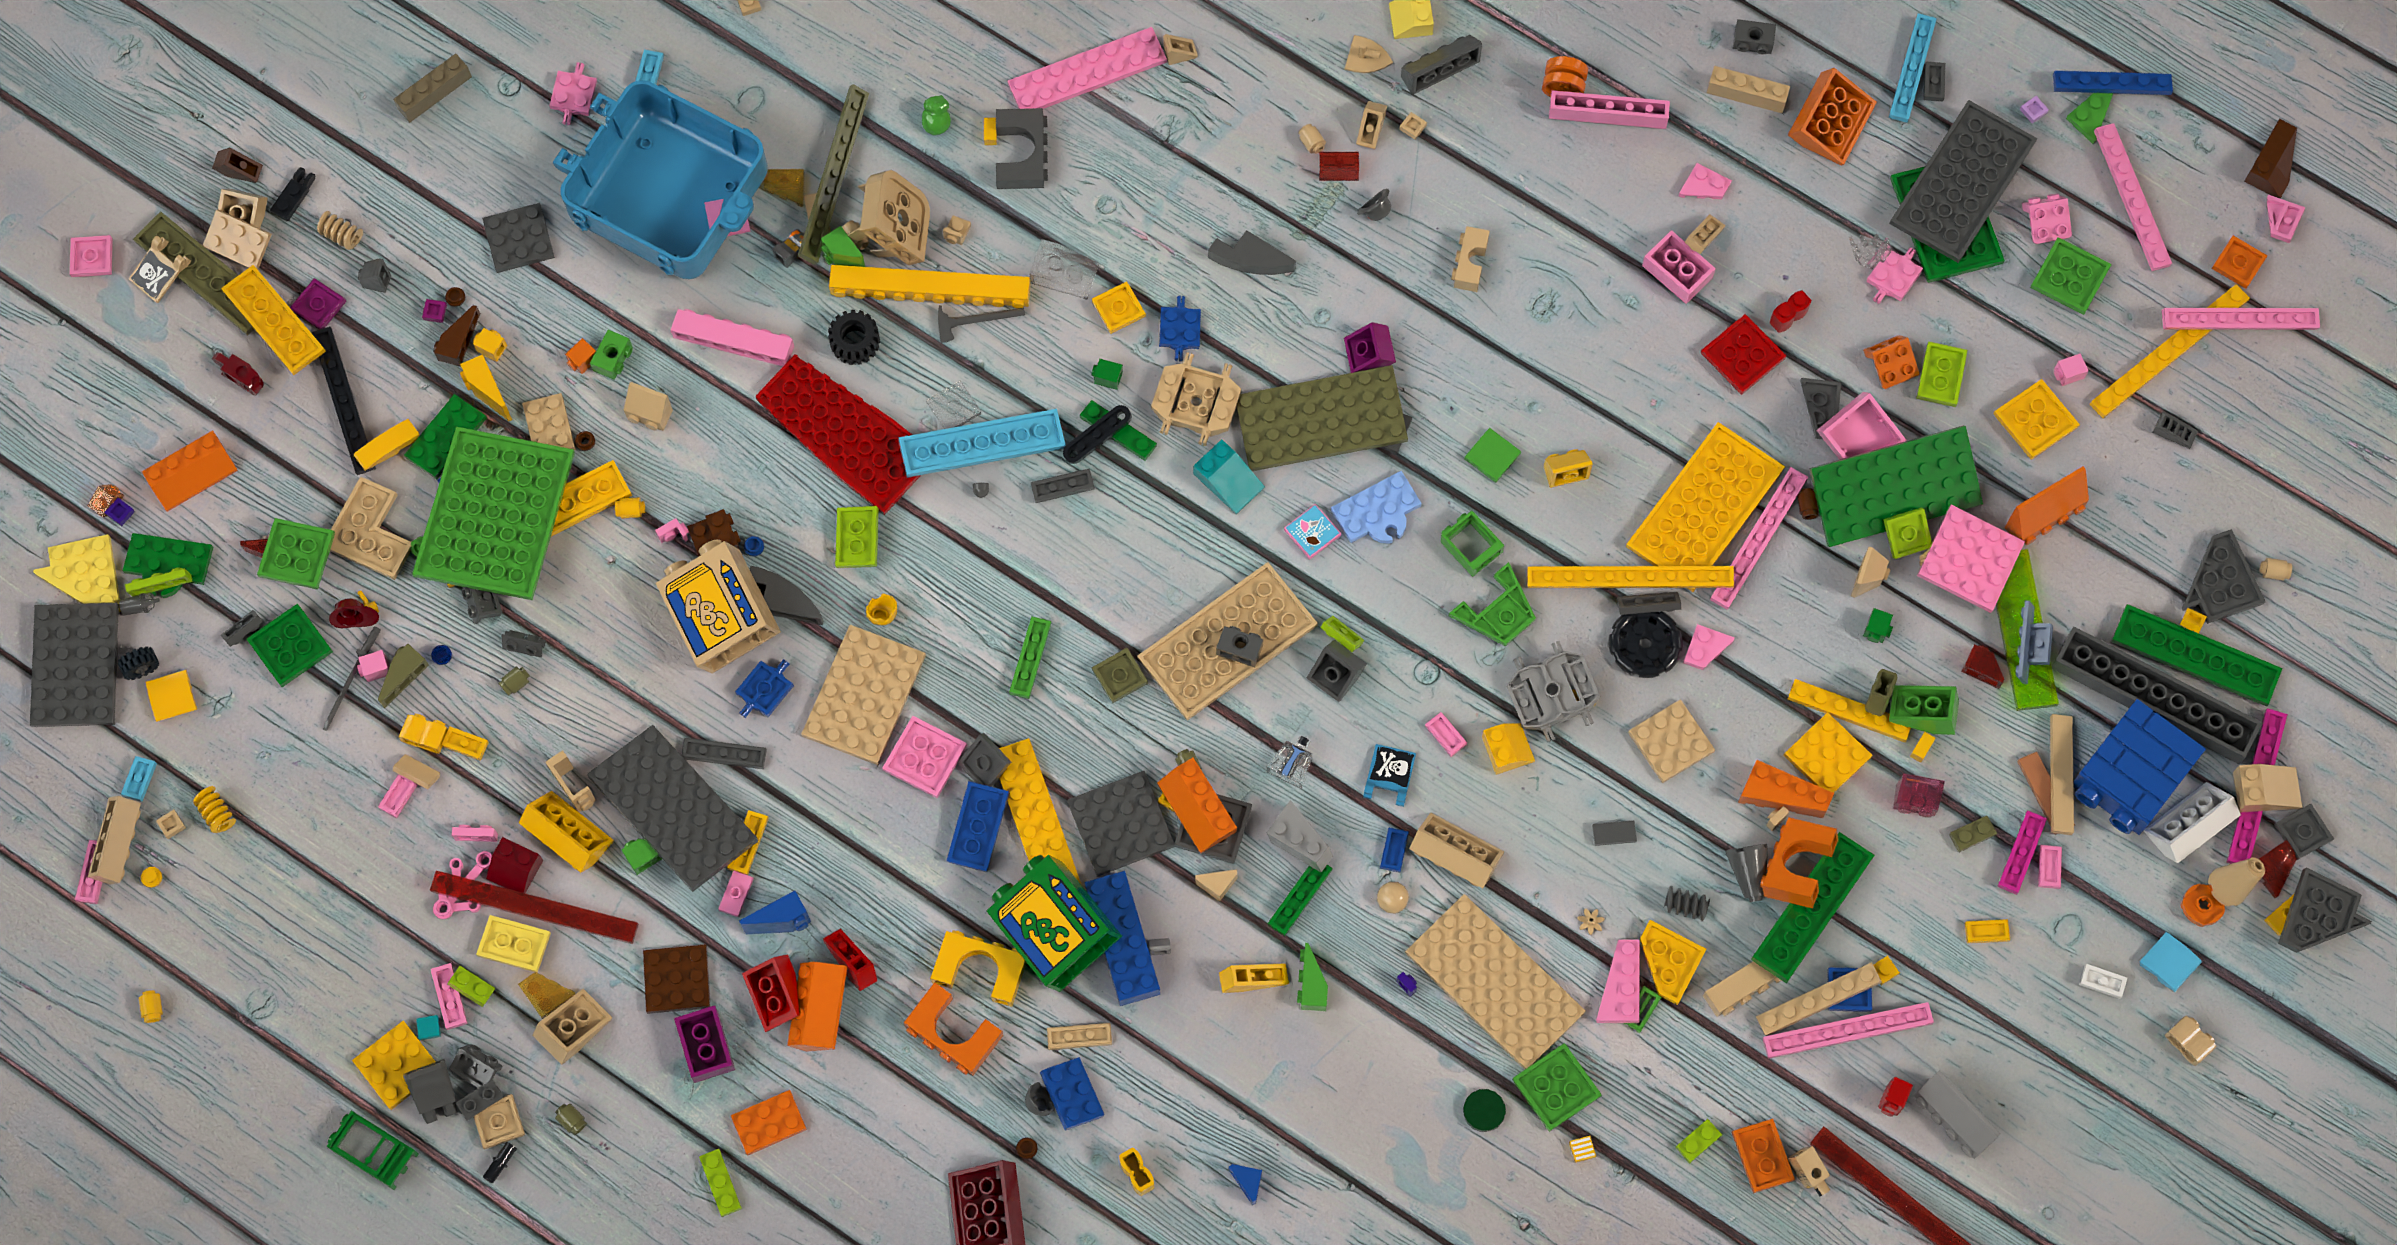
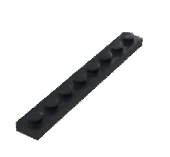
[311,326,376,475]

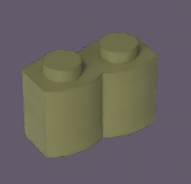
[1865,669,1898,716]

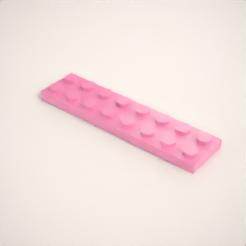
[1008,27,1167,109]

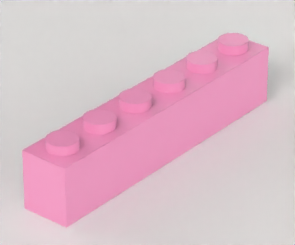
[1549,91,1670,129]
[671,309,794,366]

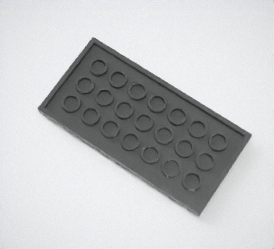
[1889,100,2038,263]
[587,725,758,892]

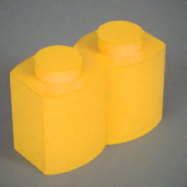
[399,713,448,754]
[1119,1147,1154,1196]

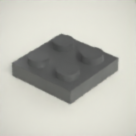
[958,733,1011,787]
[2274,804,2334,860]

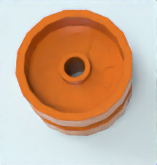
[1542,56,1589,97]

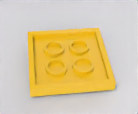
[1993,379,2080,460]
[1784,712,1873,793]
[352,1020,436,1110]

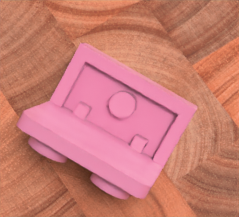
[2022,193,2072,244]

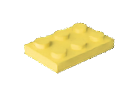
[476,915,551,973]

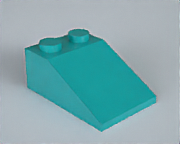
[1193,439,1265,514]

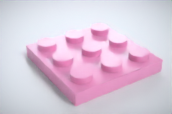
[882,716,967,798]

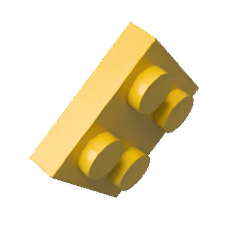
[1092,281,1146,334]

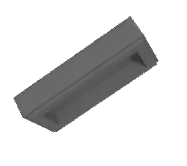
[1592,820,1637,846]

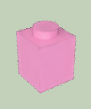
[2054,353,2088,386]
[357,650,389,682]

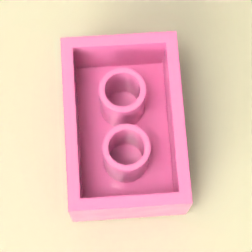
[1642,230,1716,304]

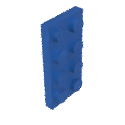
[947,781,1009,872]

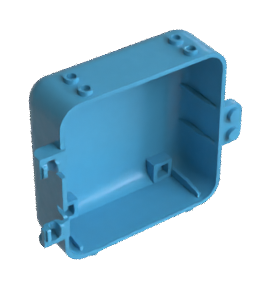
[553,80,768,280]

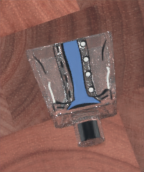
[1267,736,1312,790]

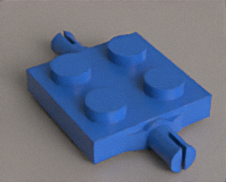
[1159,295,1201,361]
[735,659,794,718]

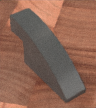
[1208,230,1296,275]
[750,566,823,626]

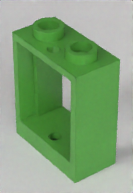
[1440,511,1505,577]

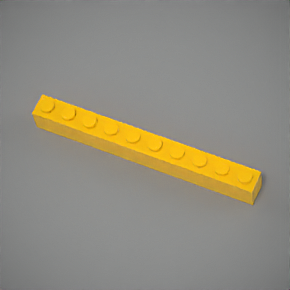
[829,265,1031,308]

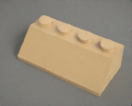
[1409,813,1504,888]

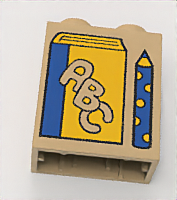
[656,540,781,674]

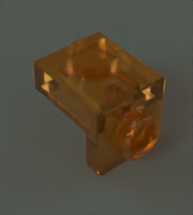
[87,484,124,517]

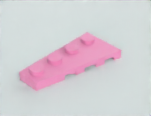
[1596,940,1640,1023]

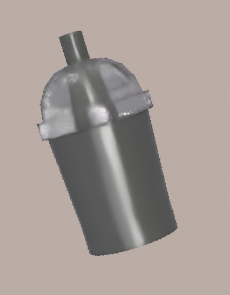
[119,593,160,616]

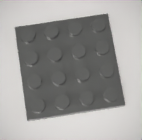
[1067,771,1174,877]

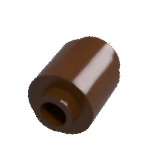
[1798,488,1819,520]

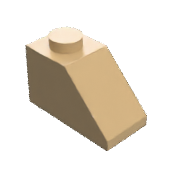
[1356,101,1387,149]

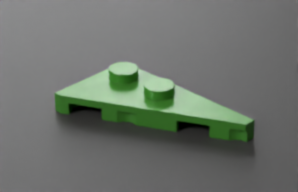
[2066,93,2113,144]

